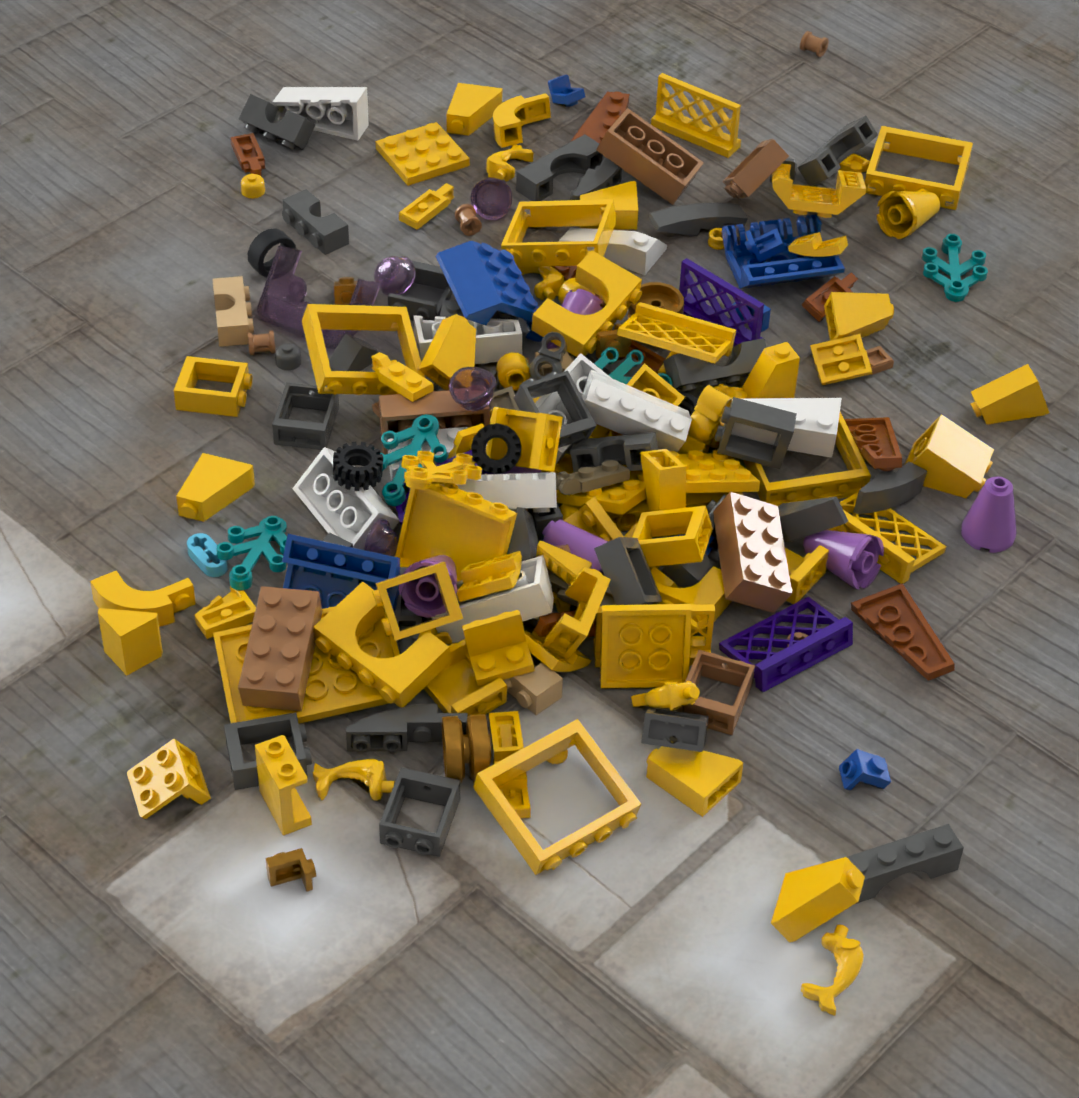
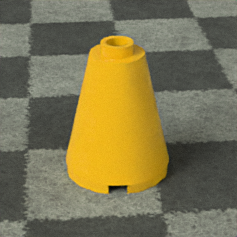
[877,191,940,239]

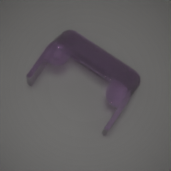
[257,246,381,349]

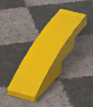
[489,711,531,819]

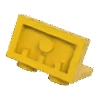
[544,497,624,541]
[785,545,829,604]
[462,610,535,687]
[127,739,211,819]

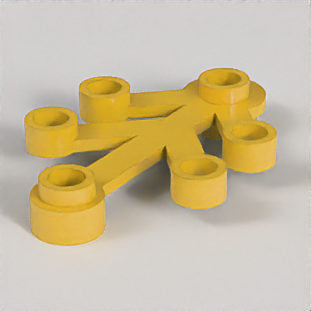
[401,451,482,490]

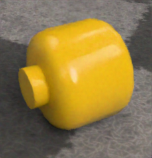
[241,174,265,199]

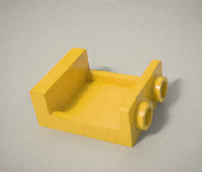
[486,407,563,472]
[542,567,611,659]
[424,639,507,719]
[255,735,312,836]

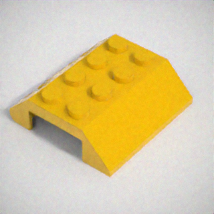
[772,164,866,218]

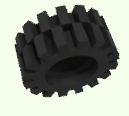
[471,423,522,474]
[333,442,383,491]

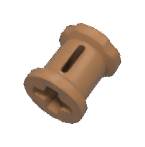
[800,31,829,57]
[455,204,482,236]
[248,330,275,356]

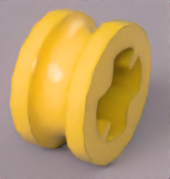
[708,228,724,250]

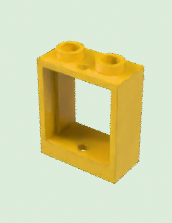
[174,356,253,417]
[632,506,713,567]
[372,562,463,641]

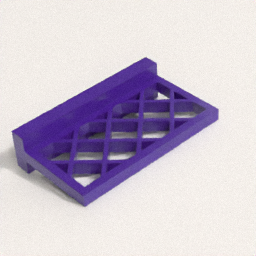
[679,258,764,347]
[719,597,853,692]

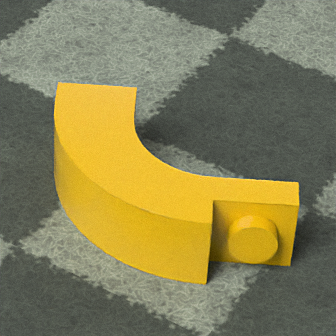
[493,93,551,148]
[90,570,196,627]

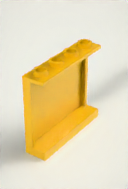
[394,480,517,582]

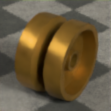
[627,282,684,320]
[442,714,491,783]

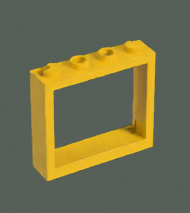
[865,126,973,210]
[501,199,617,267]
[302,304,425,395]
[743,412,871,506]
[473,719,641,875]

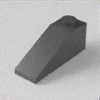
[778,497,848,542]

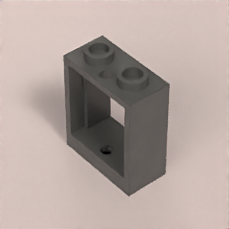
[514,371,597,448]
[272,382,339,450]
[715,397,797,469]
[594,537,663,605]
[641,708,709,752]
[224,712,312,790]
[379,767,460,857]

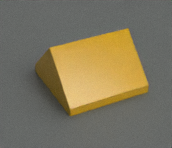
[98,608,163,676]

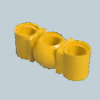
[678,385,732,454]

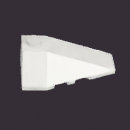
[559,228,667,275]

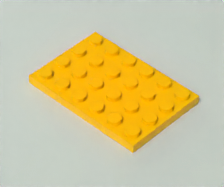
[213,606,400,724]

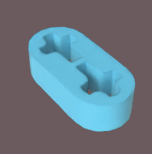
[187,533,228,577]

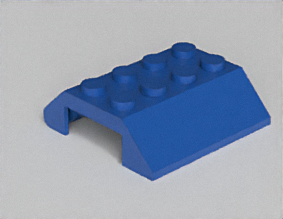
[722,214,845,289]
[435,241,544,342]
[282,534,400,613]

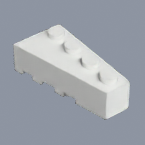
[414,315,522,365]
[731,398,842,458]
[456,472,557,512]

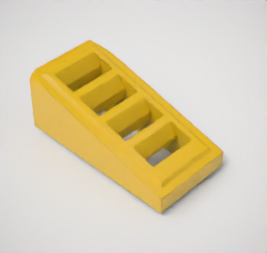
[536,541,592,585]

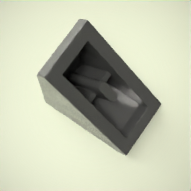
[329,333,381,371]

